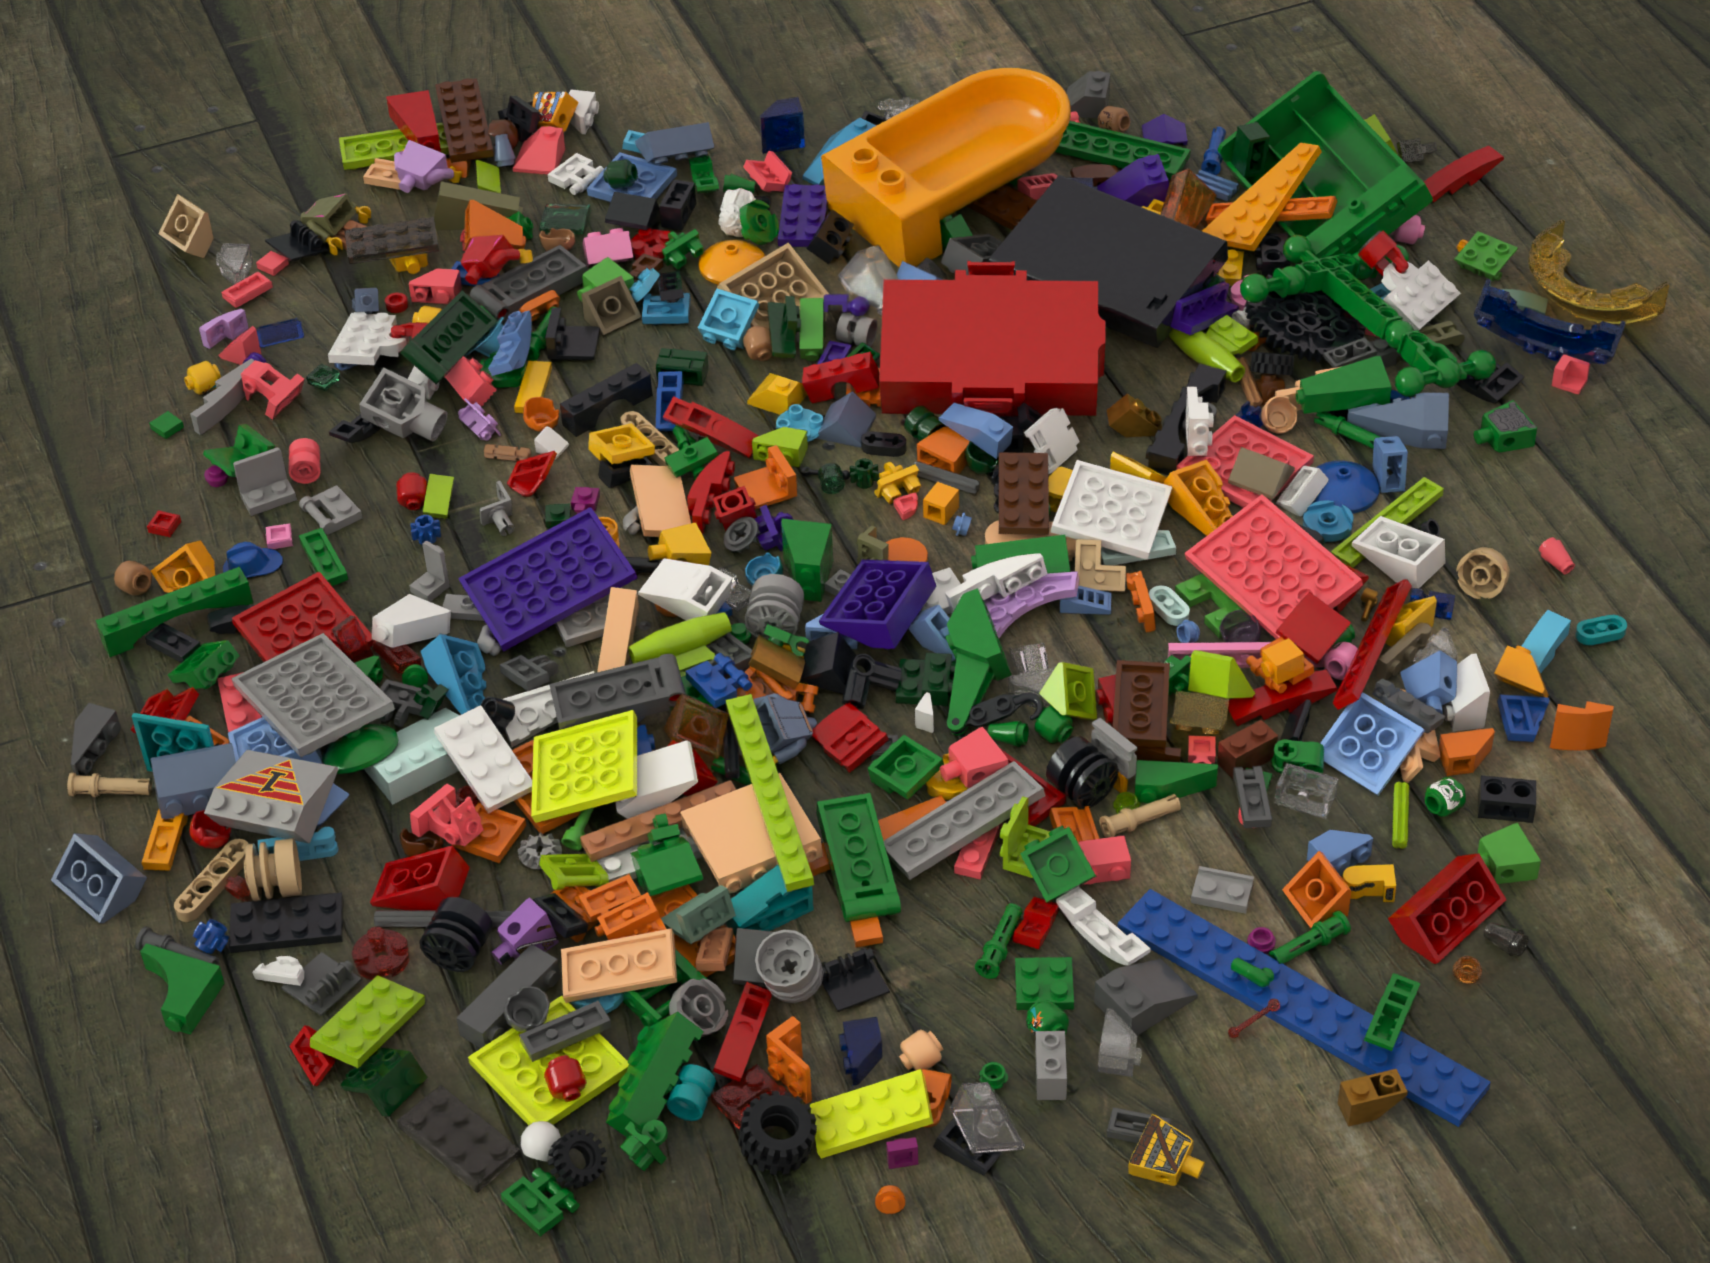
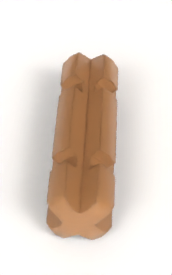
[484,444,531,461]

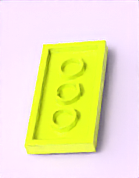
[810,1069,933,1159]

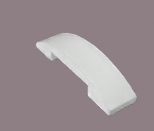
[1056,886,1151,966]

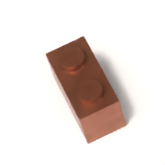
[1217,720,1278,780]

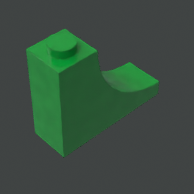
[140,943,225,1035]

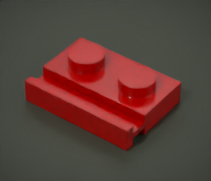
[823,714,889,773]

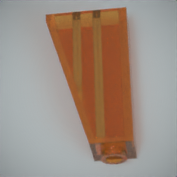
[1161,168,1217,229]

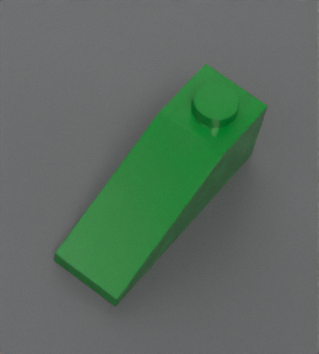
[1134,760,1218,803]

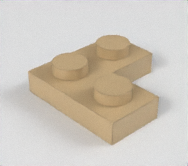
[1075,539,1126,593]

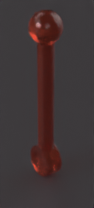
[1228,999,1280,1038]

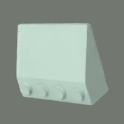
[364,708,460,805]

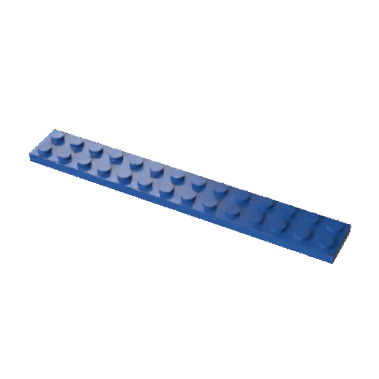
[1117,889,1491,1127]

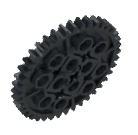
[1245,274,1366,362]

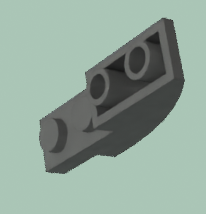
[1323,337,1401,368]

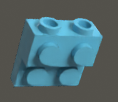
[698,289,759,350]

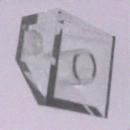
[950,1082,1025,1153]

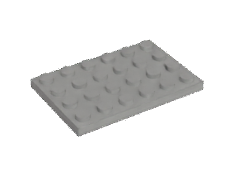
[231,633,395,757]

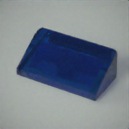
[255,318,304,347]

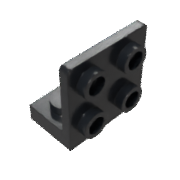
[545,308,600,360]

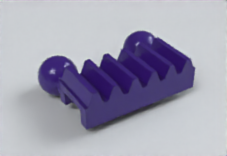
[824,294,870,316]

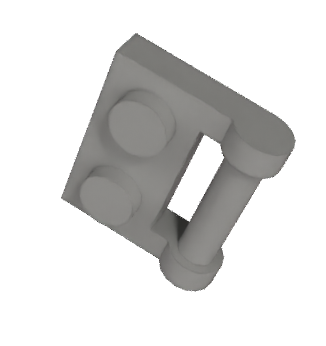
[299,485,362,535]

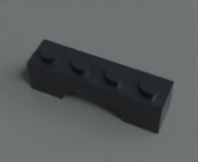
[560,363,653,437]

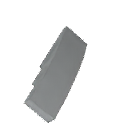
[190,358,254,435]

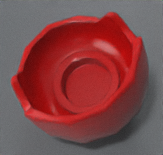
[189,810,232,849]

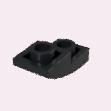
[207,605,255,634]

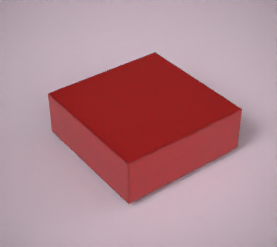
[147,510,181,537]

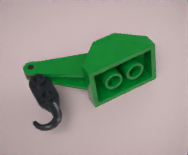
[946,588,1044,736]

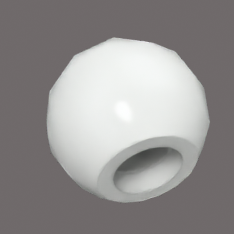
[521,1121,561,1162]

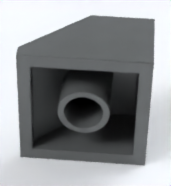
[1066,71,1111,118]

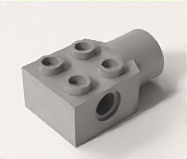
[359,368,448,442]

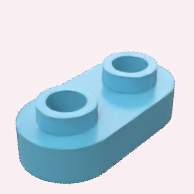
[629,268,660,303]

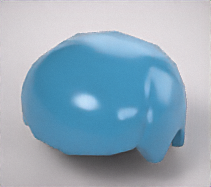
[745,553,783,586]

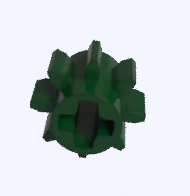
[850,458,879,489]

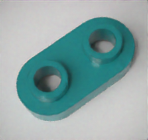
[1575,615,1627,645]

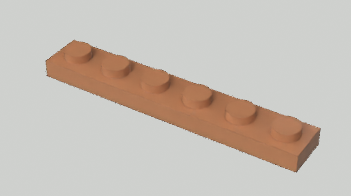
[580,780,737,862]

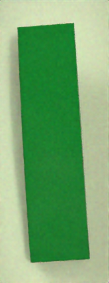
[1364,973,1420,1051]

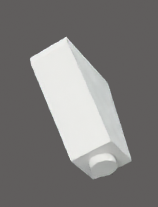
[372,594,451,648]

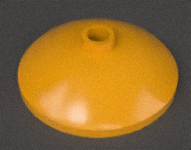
[699,240,765,285]

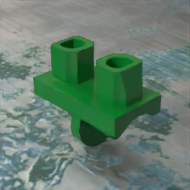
[662,229,704,270]
[1164,655,1193,696]
[620,1120,668,1171]

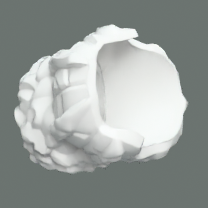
[718,188,756,237]

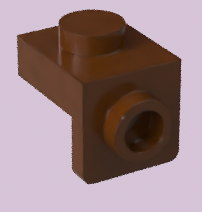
[1254,374,1285,406]

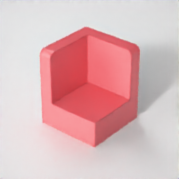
[1552,354,1590,394]

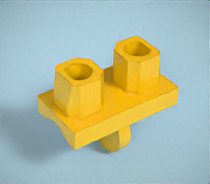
[874,462,921,504]

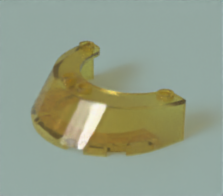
[1528,219,1670,324]

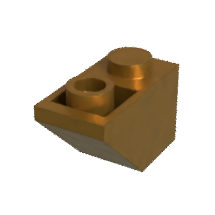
[1107,393,1162,438]
[1338,1069,1408,1127]

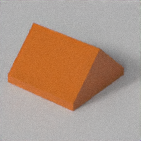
[1282,851,1351,928]

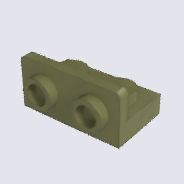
[857,526,889,564]

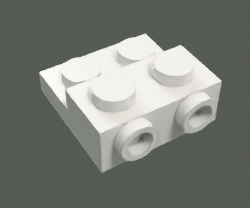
[1185,387,1214,456]

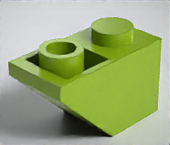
[752,427,808,467]

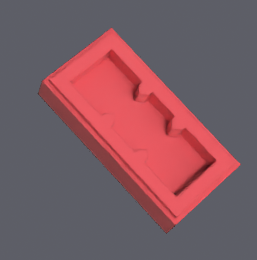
[221,272,273,308]

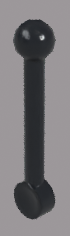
[801,466,850,480]

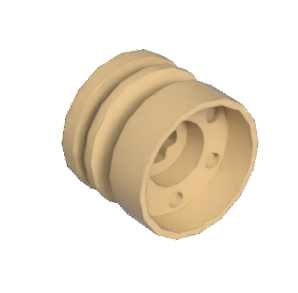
[244,838,302,901]

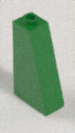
[1296,356,1392,414]
[971,535,1070,574]

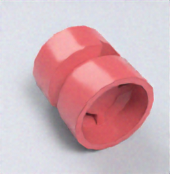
[289,438,321,484]

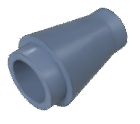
[494,134,516,167]

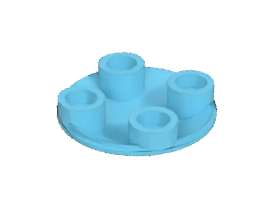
[776,404,823,442]

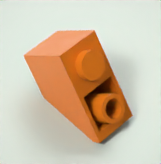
[1439,728,1495,776]

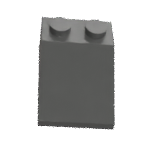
[941,234,1002,275]
[1094,959,1198,1039]

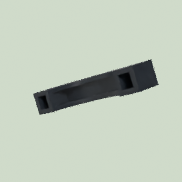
[1146,364,1226,475]

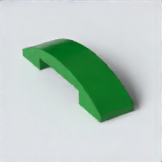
[689,155,719,194]

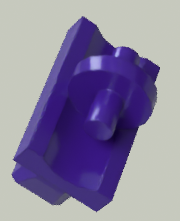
[755,505,794,552]

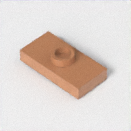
[696,928,733,971]

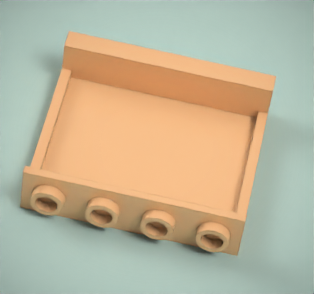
[680,773,823,894]

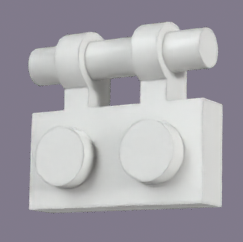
[548,153,604,195]

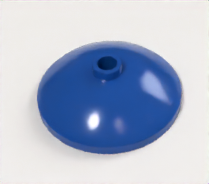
[1312,460,1380,514]

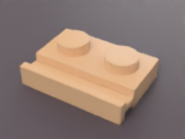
[363,158,401,190]

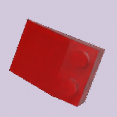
[370,845,470,910]

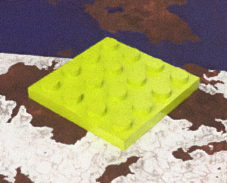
[531,710,637,823]
[468,996,629,1126]

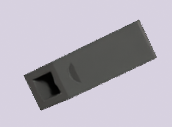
[71,703,121,776]

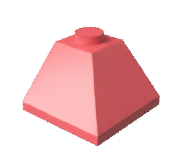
[513,126,565,175]

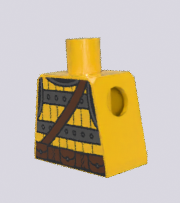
[1128,1114,1205,1186]

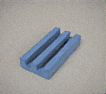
[1189,170,1239,202]

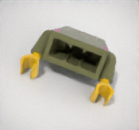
[300,193,371,255]

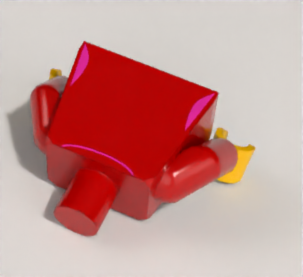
[461,235,533,285]

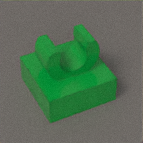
[647,813,680,845]

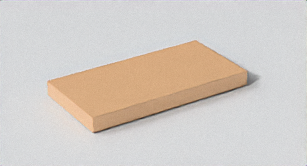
[630,465,691,537]
[561,928,677,1003]

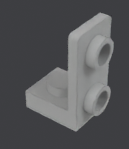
[409,541,450,602]

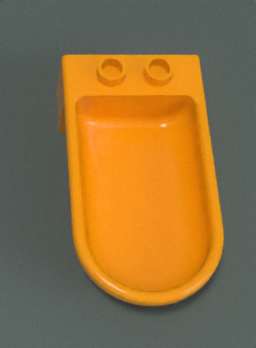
[821,68,1071,267]

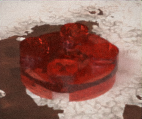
[352,926,409,980]

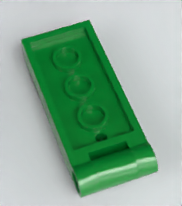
[816,793,901,922]

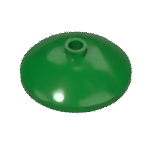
[322,724,399,774]

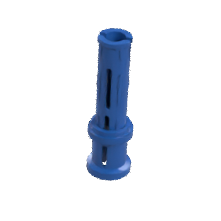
[1201,126,1226,175]

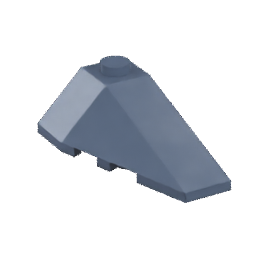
[1347,392,1449,449]

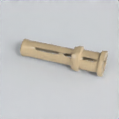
[67,773,152,797]
[1099,794,1181,838]

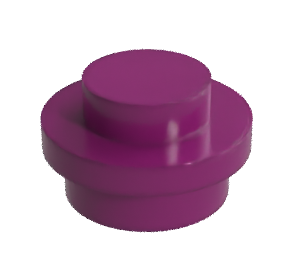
[204,465,229,487]
[1247,927,1276,954]

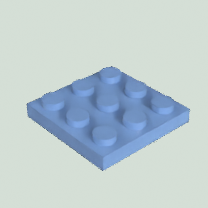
[587,152,677,202]

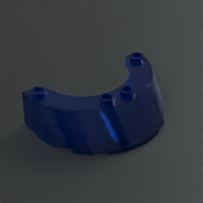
[1474,279,1626,364]

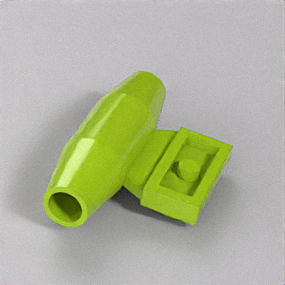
[1169,315,1258,382]
[628,612,732,677]

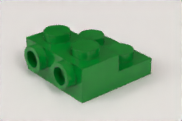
[168,640,240,690]
[867,735,944,799]
[1020,826,1097,903]

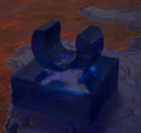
[1235,401,1263,428]

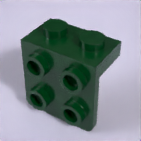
[341,1048,428,1117]

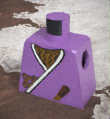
[491,897,559,965]

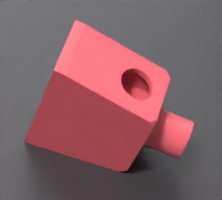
[940,727,1008,788]

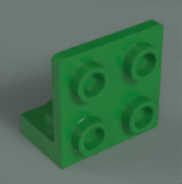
[203,424,275,477]

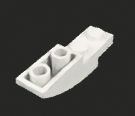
[945,554,1047,613]

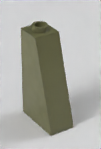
[432,182,523,230]

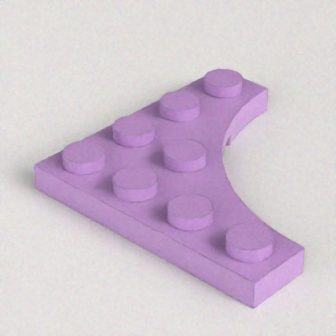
[984,572,1079,638]

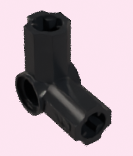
[842,654,902,709]

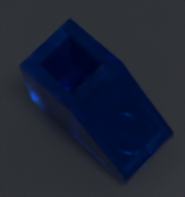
[838,1017,883,1086]

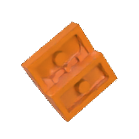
[1550,701,1614,751]
[597,892,666,940]

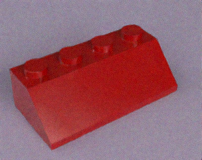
[1388,853,1506,964]

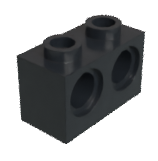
[659,180,697,230]
[806,209,854,264]
[1255,233,1290,277]
[1478,775,1536,823]

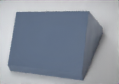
[816,391,876,448]

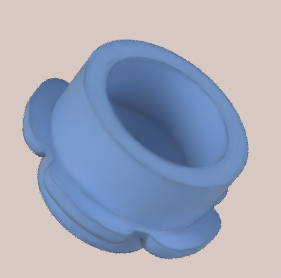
[952,512,972,536]
[1176,619,1200,643]

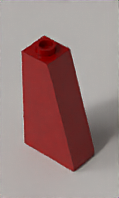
[386,90,441,152]

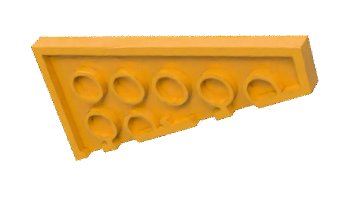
[1202,143,1322,251]

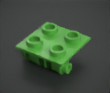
[1454,231,1518,281]

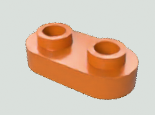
[518,290,561,322]

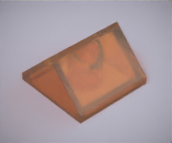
[664,693,729,759]

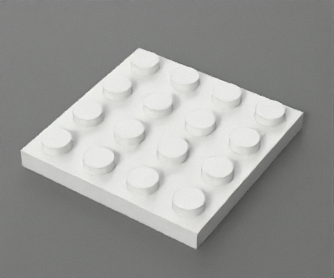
[1051,460,1172,560]

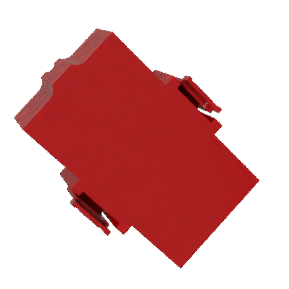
[879,261,1106,416]

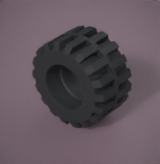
[738,1091,817,1175]

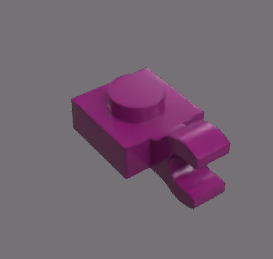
[571,487,600,514]

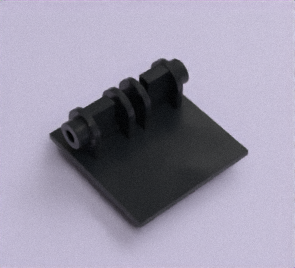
[265,220,328,261]
[822,947,890,1012]

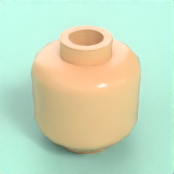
[899,1030,944,1071]

